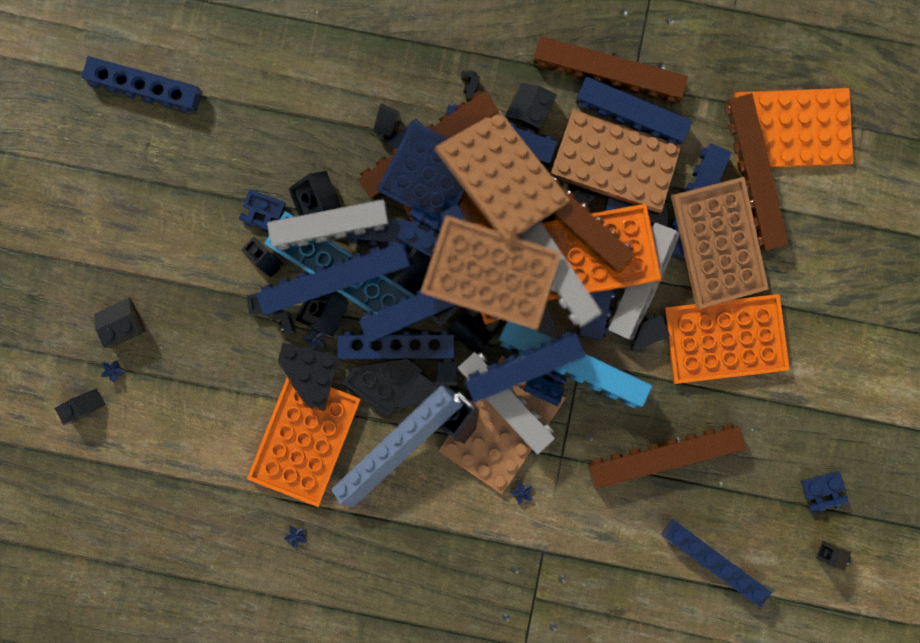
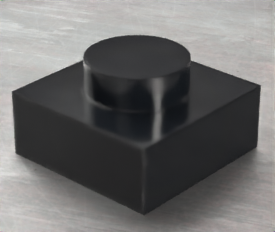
[573,187,595,207]
[247,294,263,314]

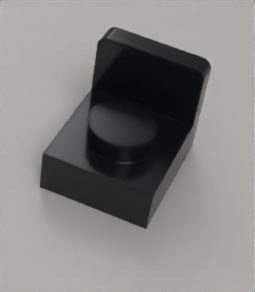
[461,70,480,102]
[268,309,297,335]

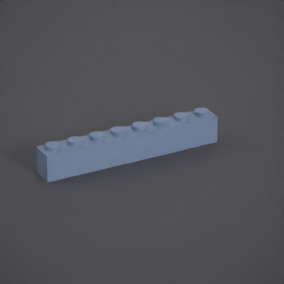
[331,385,463,507]

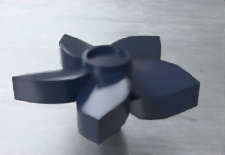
[303,328,325,349]
[101,360,124,382]
[510,481,532,505]
[284,525,307,548]

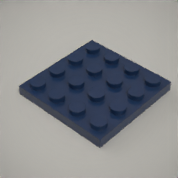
[377,120,465,225]

